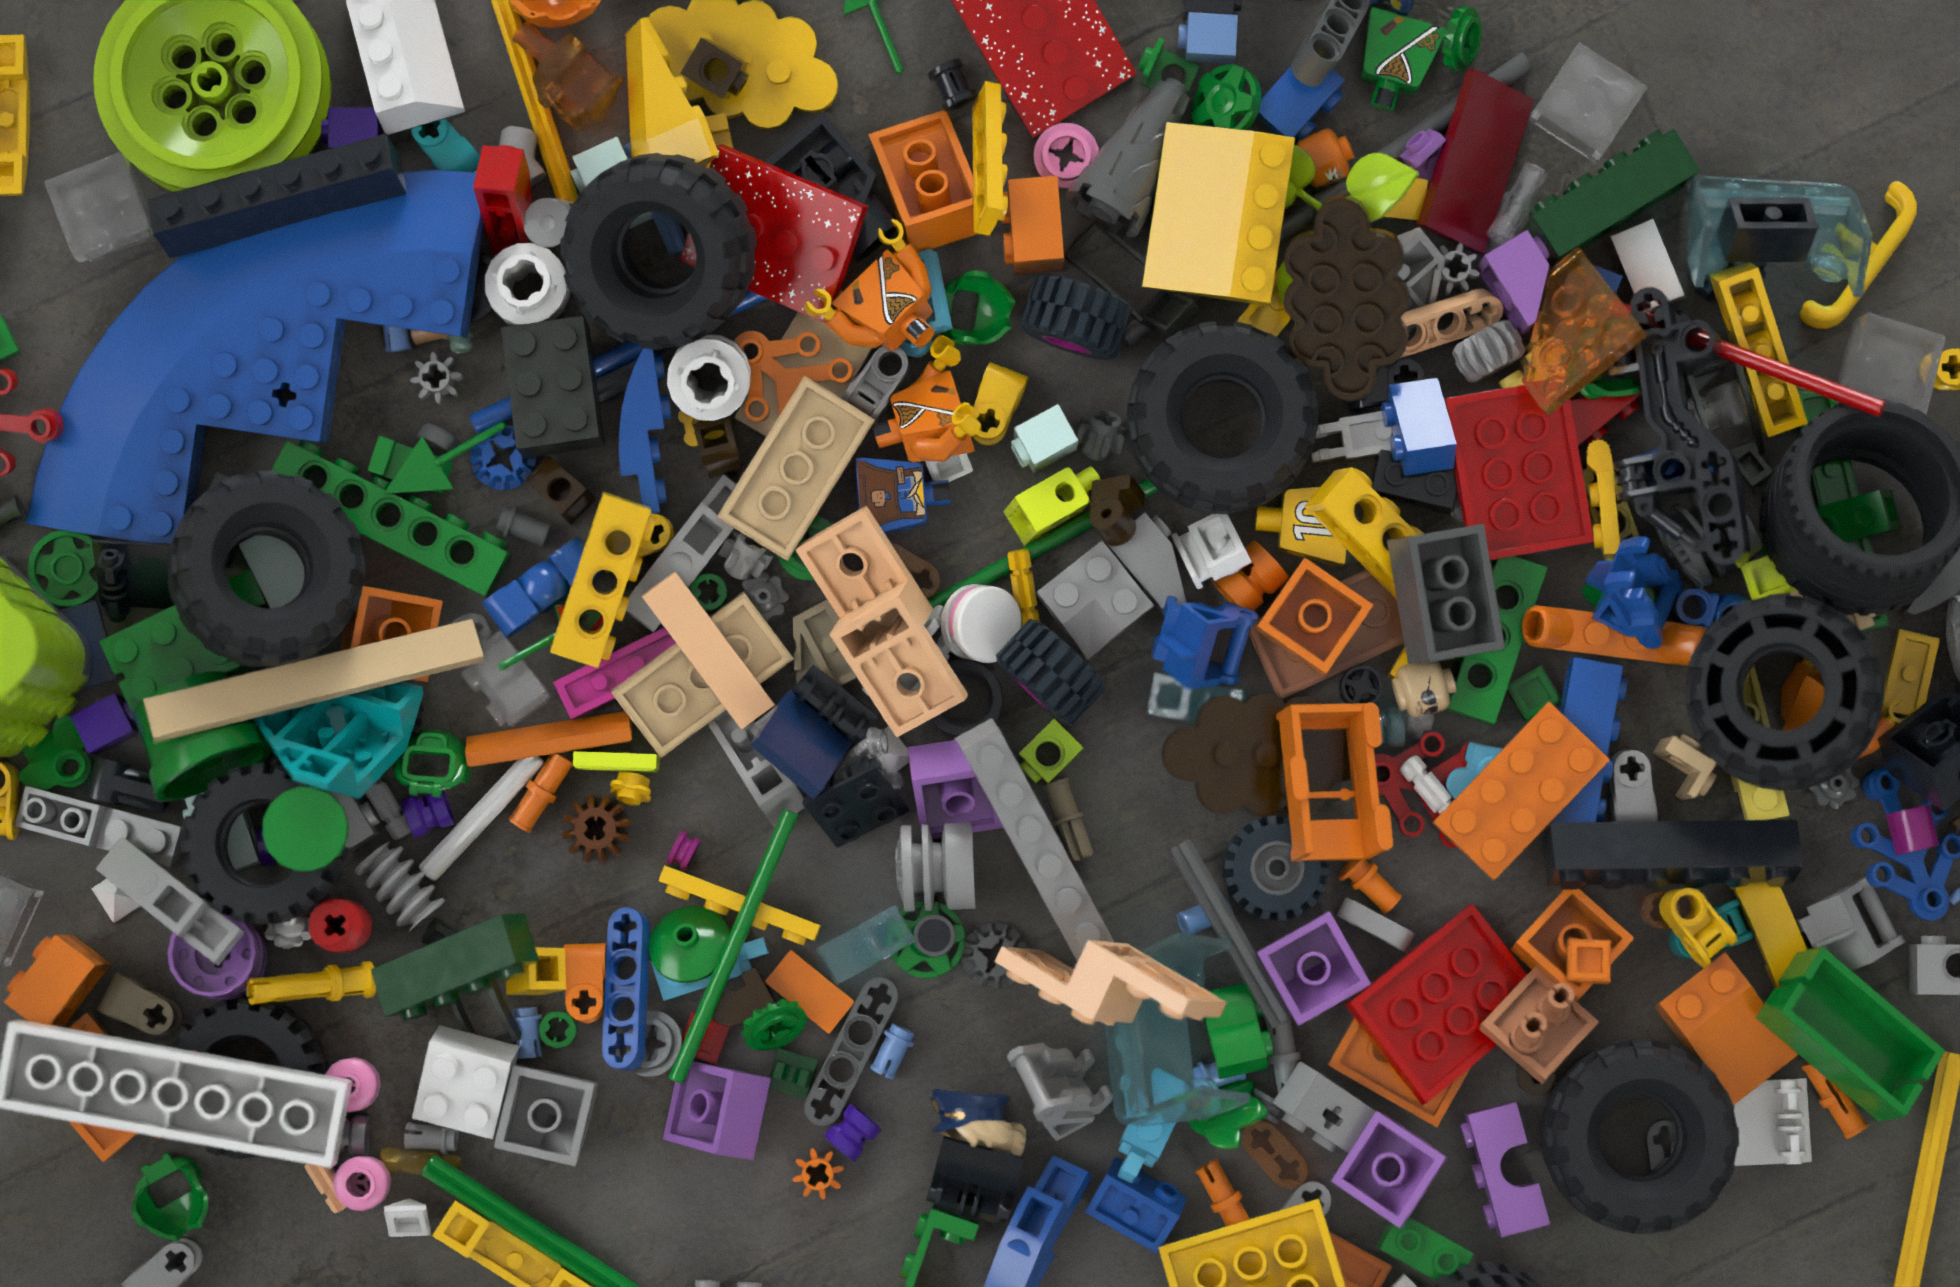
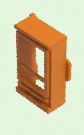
[1276,702,1393,862]

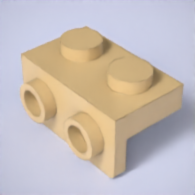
[1653,734,1716,800]

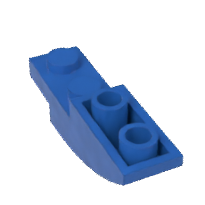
[619,348,671,514]
[984,1155,1092,1287]

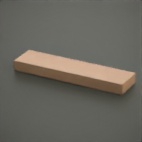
[641,571,775,730]

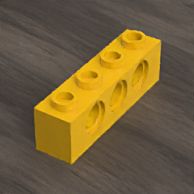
[1709,262,1808,437]
[1304,467,1424,600]
[550,491,656,668]

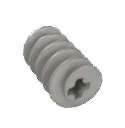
[354,842,446,934]

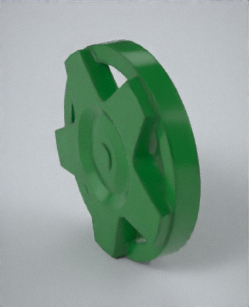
[1191,64,1262,130]
[28,530,99,607]
[888,900,966,979]

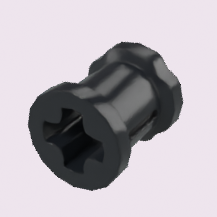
[927,58,978,112]

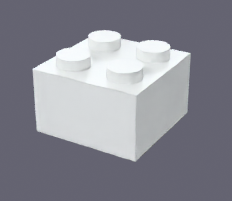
[412,1025,520,1139]

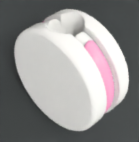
[941,584,1022,663]

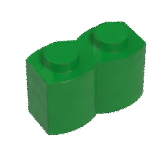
[1203,983,1274,1079]

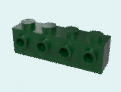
[371,913,539,1021]

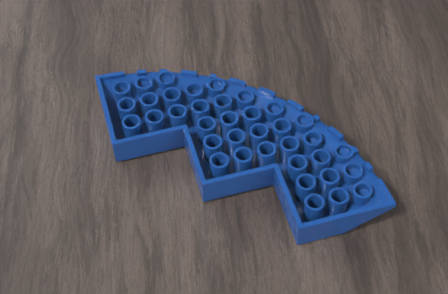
[26,170,484,543]

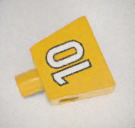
[1255,487,1346,567]

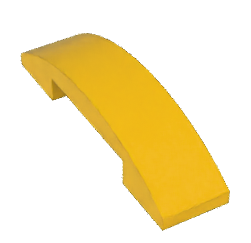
[0,35,30,196]
[1729,883,1807,988]
[432,1199,593,1287]

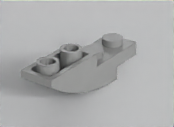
[626,474,737,632]
[14,786,187,868]
[95,836,245,966]

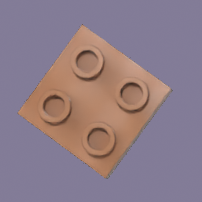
[1479,966,1599,1085]

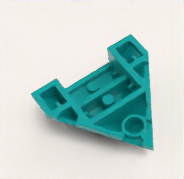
[252,681,424,798]

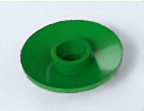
[648,906,730,983]

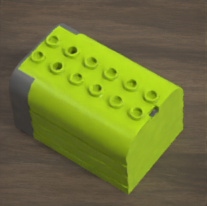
[0,555,93,761]

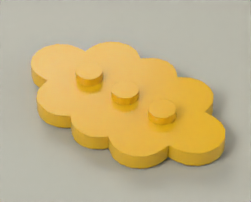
[648,0,838,131]

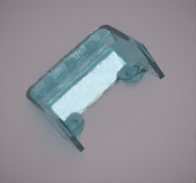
[1687,175,1873,297]
[1104,932,1250,1126]

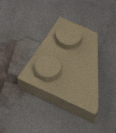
[793,599,857,686]

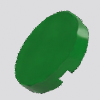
[263,787,349,871]

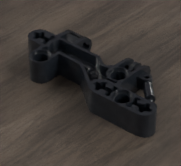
[1596,287,1751,569]

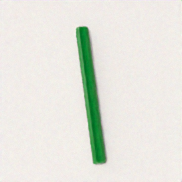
[421,1155,639,1287]

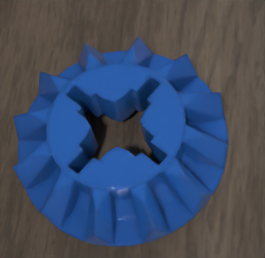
[469,425,536,490]

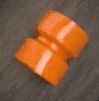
[1211,540,1289,611]

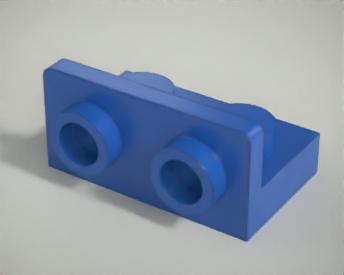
[1085,1157,1187,1253]

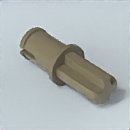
[1043,777,1093,862]

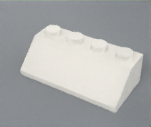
[346,0,465,135]

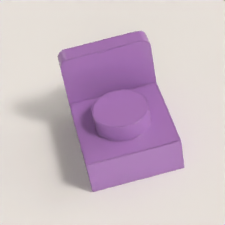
[1399,128,1446,187]

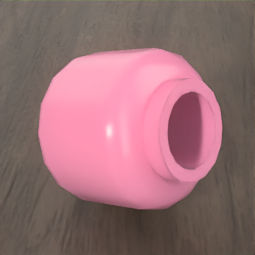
[325,1057,381,1112]
[333,1156,391,1211]

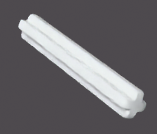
[419,756,545,881]

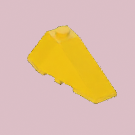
[625,17,719,167]

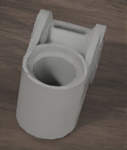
[841,347,910,425]
[1609,749,1657,822]
[121,1237,203,1287]

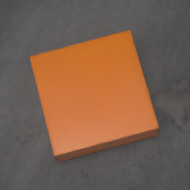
[1566,938,1611,984]

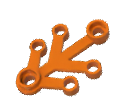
[734,331,854,422]

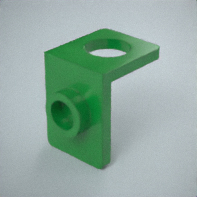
[1137,37,1199,95]

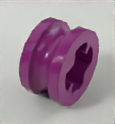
[666,830,701,872]

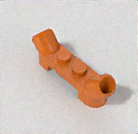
[1521,605,1708,666]

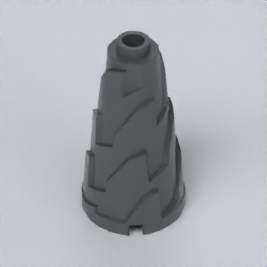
[1066,78,1190,238]

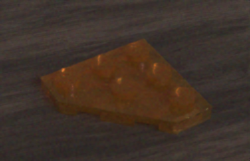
[1522,247,1648,415]

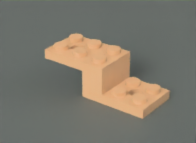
[795,506,968,738]
[995,940,1227,1026]

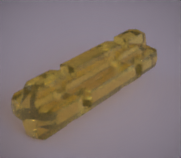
[379,1148,462,1175]

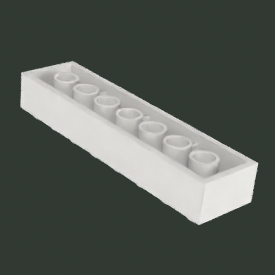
[0,1019,353,1168]

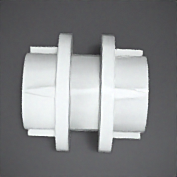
[485,243,570,326]
[667,334,751,421]

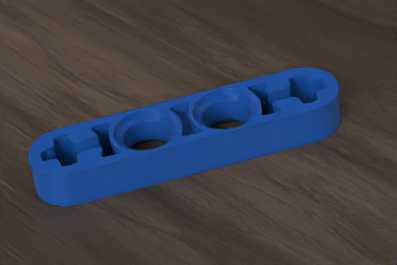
[602,907,650,1071]

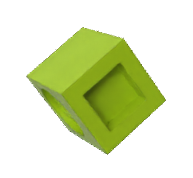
[1019,718,1083,784]

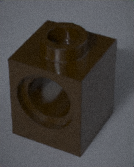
[680,38,749,99]

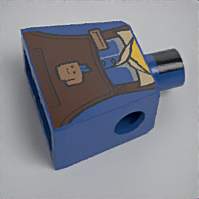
[855,458,951,535]

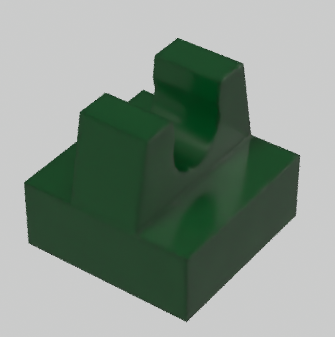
[769,1048,818,1100]

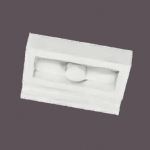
[1171,514,1252,590]

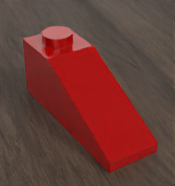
[473,145,534,254]

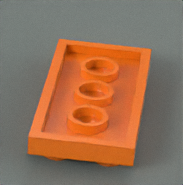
[1432,702,1610,881]

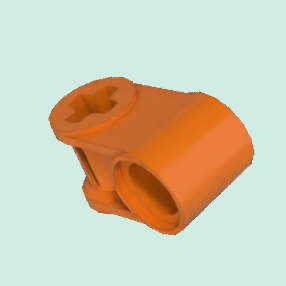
[564,943,607,1024]

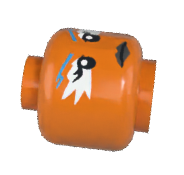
[1296,128,1355,189]

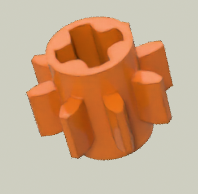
[792,1148,844,1200]

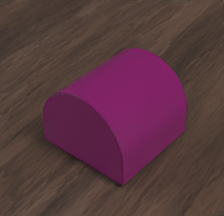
[1886,805,1939,855]

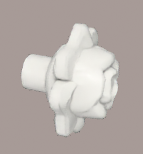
[265,916,312,949]

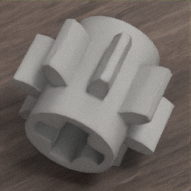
[1438,243,1480,296]
[410,352,464,406]
[718,530,773,580]

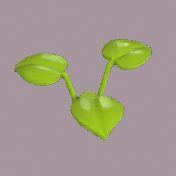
[1277,145,1419,306]

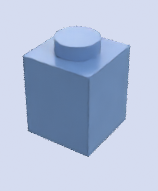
[1178,12,1238,64]

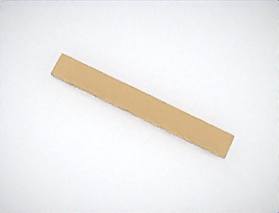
[143,619,484,743]

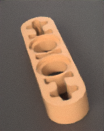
[1400,288,1503,358]

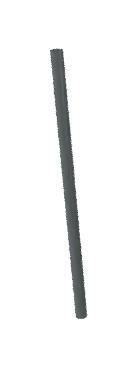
[1123,52,1532,347]

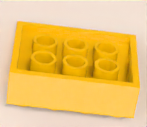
[1142,122,1295,306]
[1158,1199,1347,1287]

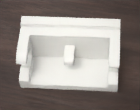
[1611,219,1686,312]

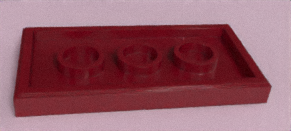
[1417,69,1534,254]

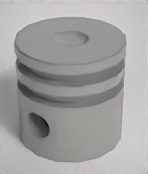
[524,198,573,248]

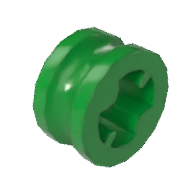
[690,573,728,612]
[539,1011,578,1048]

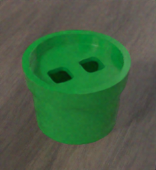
[133,671,273,802]

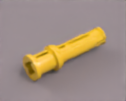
[246,961,377,1005]

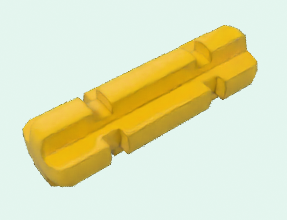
[1007,549,1040,628]

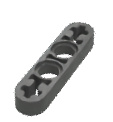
[804,977,899,1126]

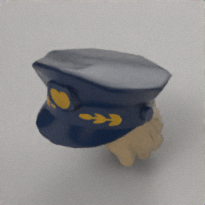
[930,1089,1026,1156]

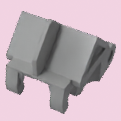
[1795,876,1905,971]
[1007,1043,1114,1141]

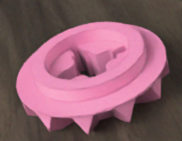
[1034,123,1099,188]

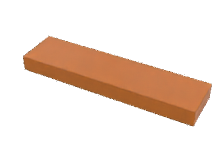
[465,711,632,767]

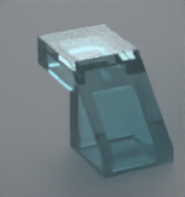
[1147,673,1248,725]
[816,904,915,985]

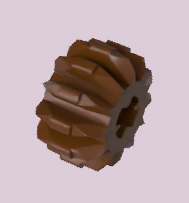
[561,794,632,864]

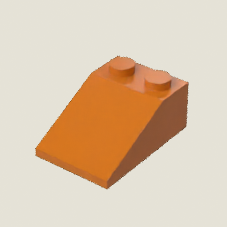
[868,110,978,253]
[1654,952,1798,1105]

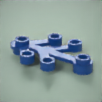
[1850,767,1960,921]

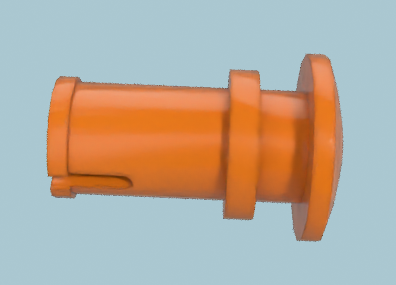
[1337,859,1402,914]

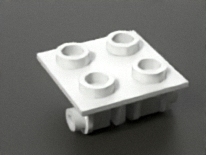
[1734,1078,1812,1166]

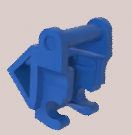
[1586,537,1684,649]
[1151,595,1258,690]

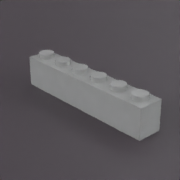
[955,718,1114,962]

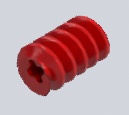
[308,899,373,952]

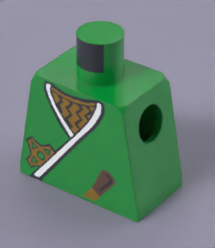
[1360,7,1447,112]

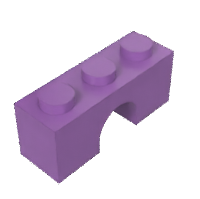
[1460,1100,1550,1237]

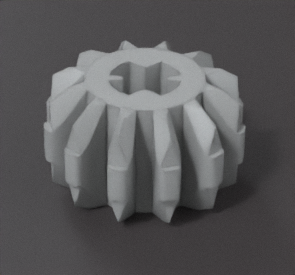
[1452,320,1526,382]

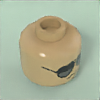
[1392,661,1456,718]

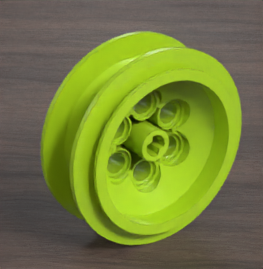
[93,0,332,192]

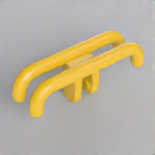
[1799,181,1917,329]

